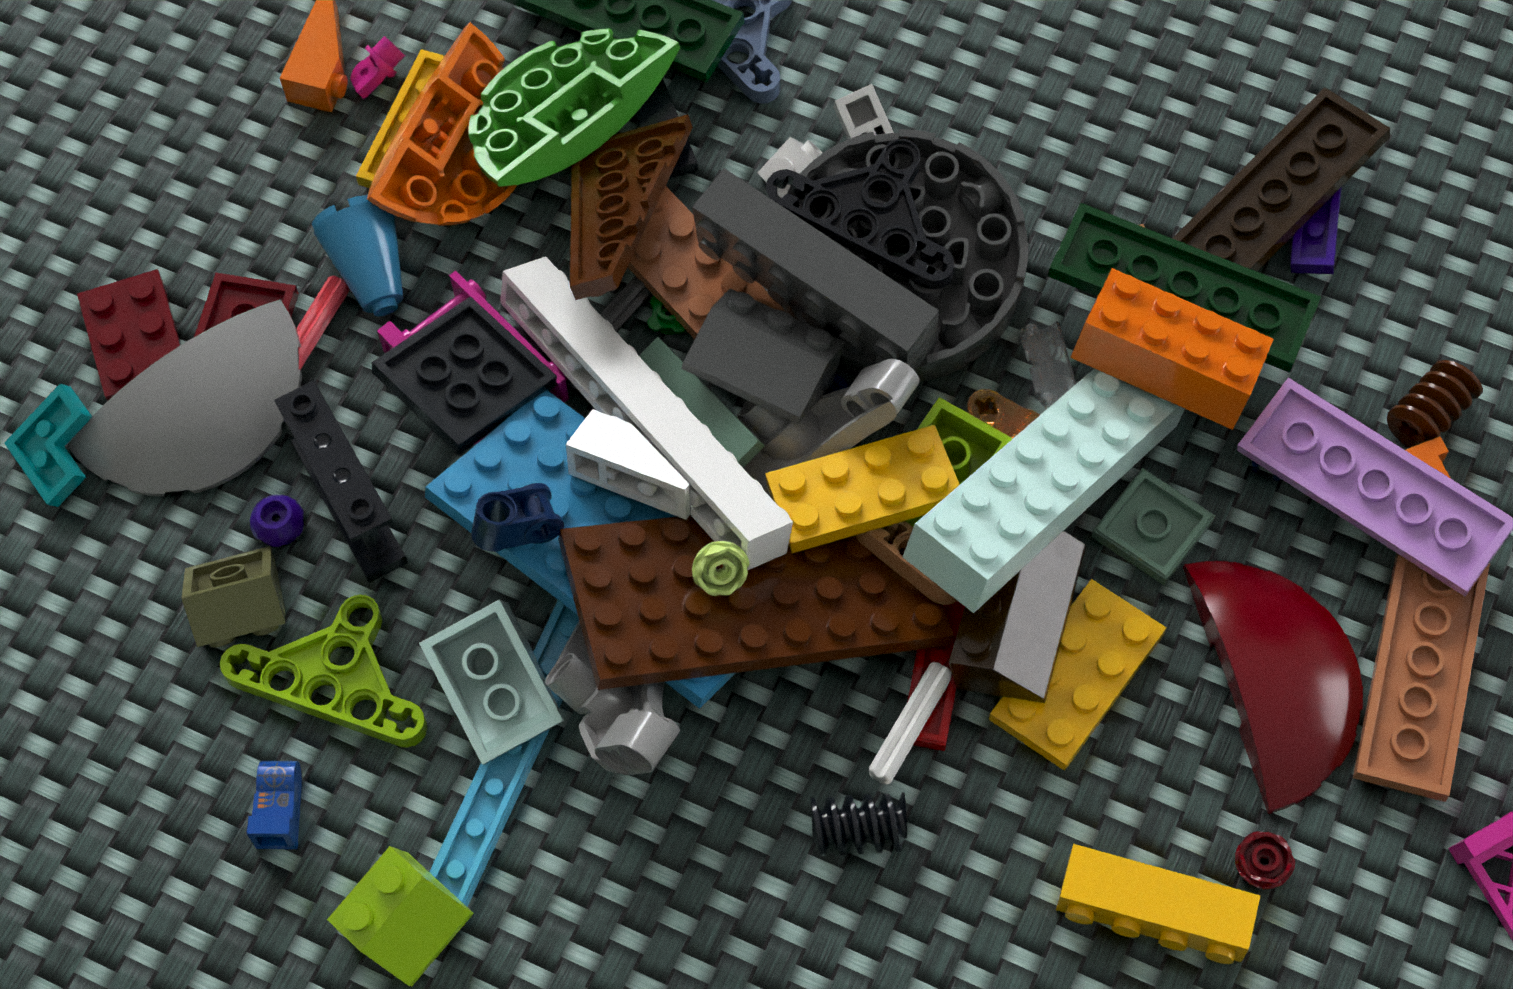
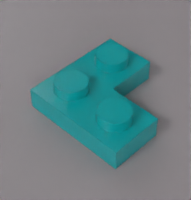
[4,384,92,507]

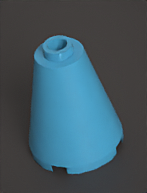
[312,195,403,317]

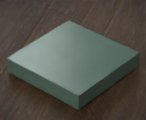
[1091,468,1216,585]

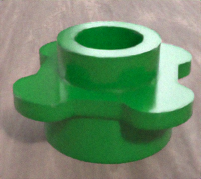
[647,296,687,335]

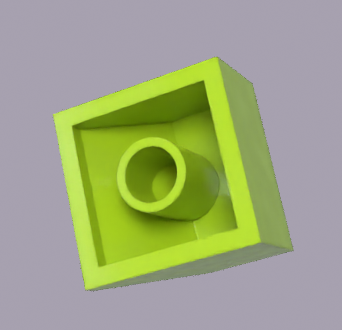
[327,846,474,987]

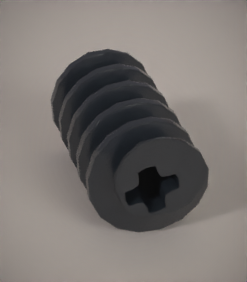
[811,792,907,856]

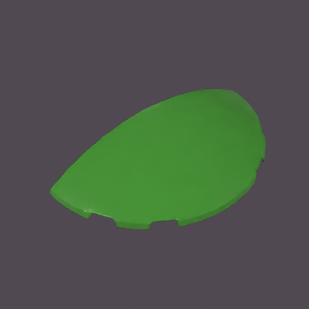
[468,29,680,187]

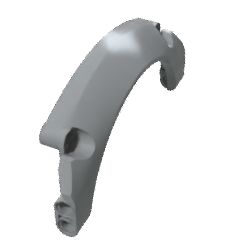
[545,359,919,775]

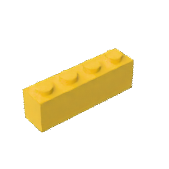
[1056,844,1260,964]

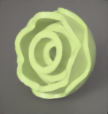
[692,541,750,596]

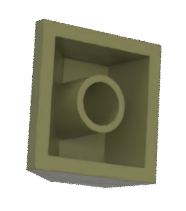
[181,546,285,647]

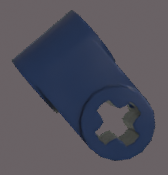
[471,483,564,552]

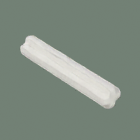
[869,662,952,785]

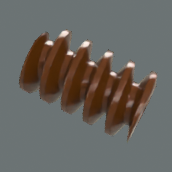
[1387,360,1483,448]

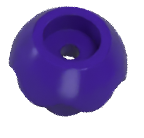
[250,495,304,547]

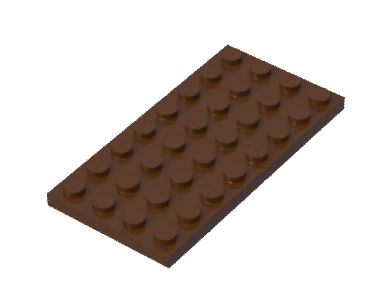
[558,515,954,690]

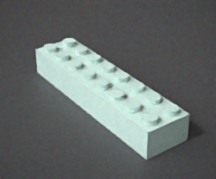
[903,368,1185,613]

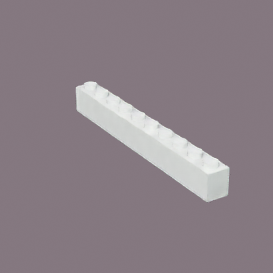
[500,256,793,570]

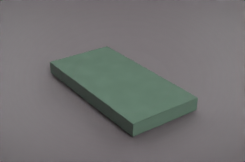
[639,337,765,468]

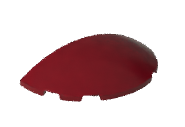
[1183,561,1363,814]

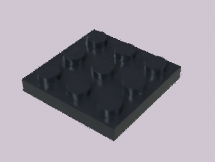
[372,296,557,455]

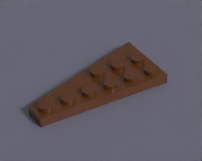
[570,114,693,300]

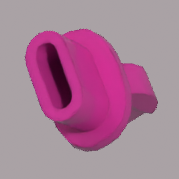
[350,36,405,99]

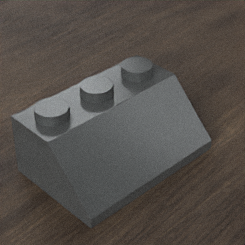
[681,288,846,424]

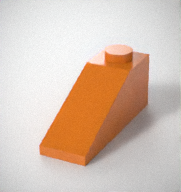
[280,0,348,113]

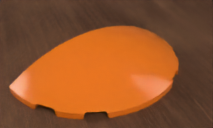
[366,22,517,226]

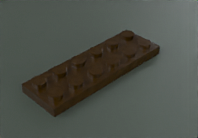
[1172,87,1390,271]

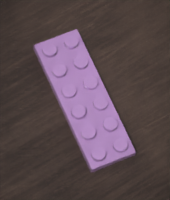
[1237,378,1513,596]

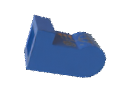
[247,761,302,849]

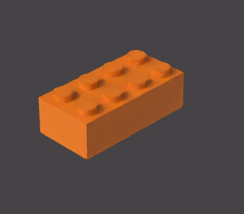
[1070,268,1274,430]

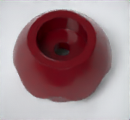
[1235,831,1295,890]

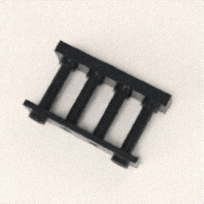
[274,380,408,583]

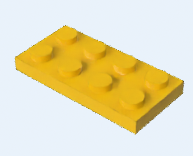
[765,425,960,553]
[989,579,1167,771]

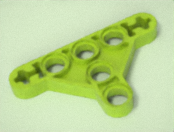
[220,594,428,748]

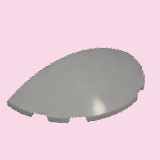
[67,300,302,497]

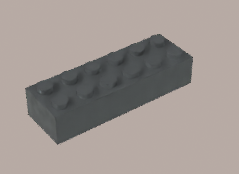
[692,168,939,371]

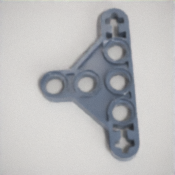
[713,0,792,104]

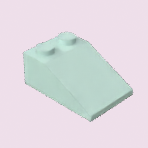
[419,599,564,765]

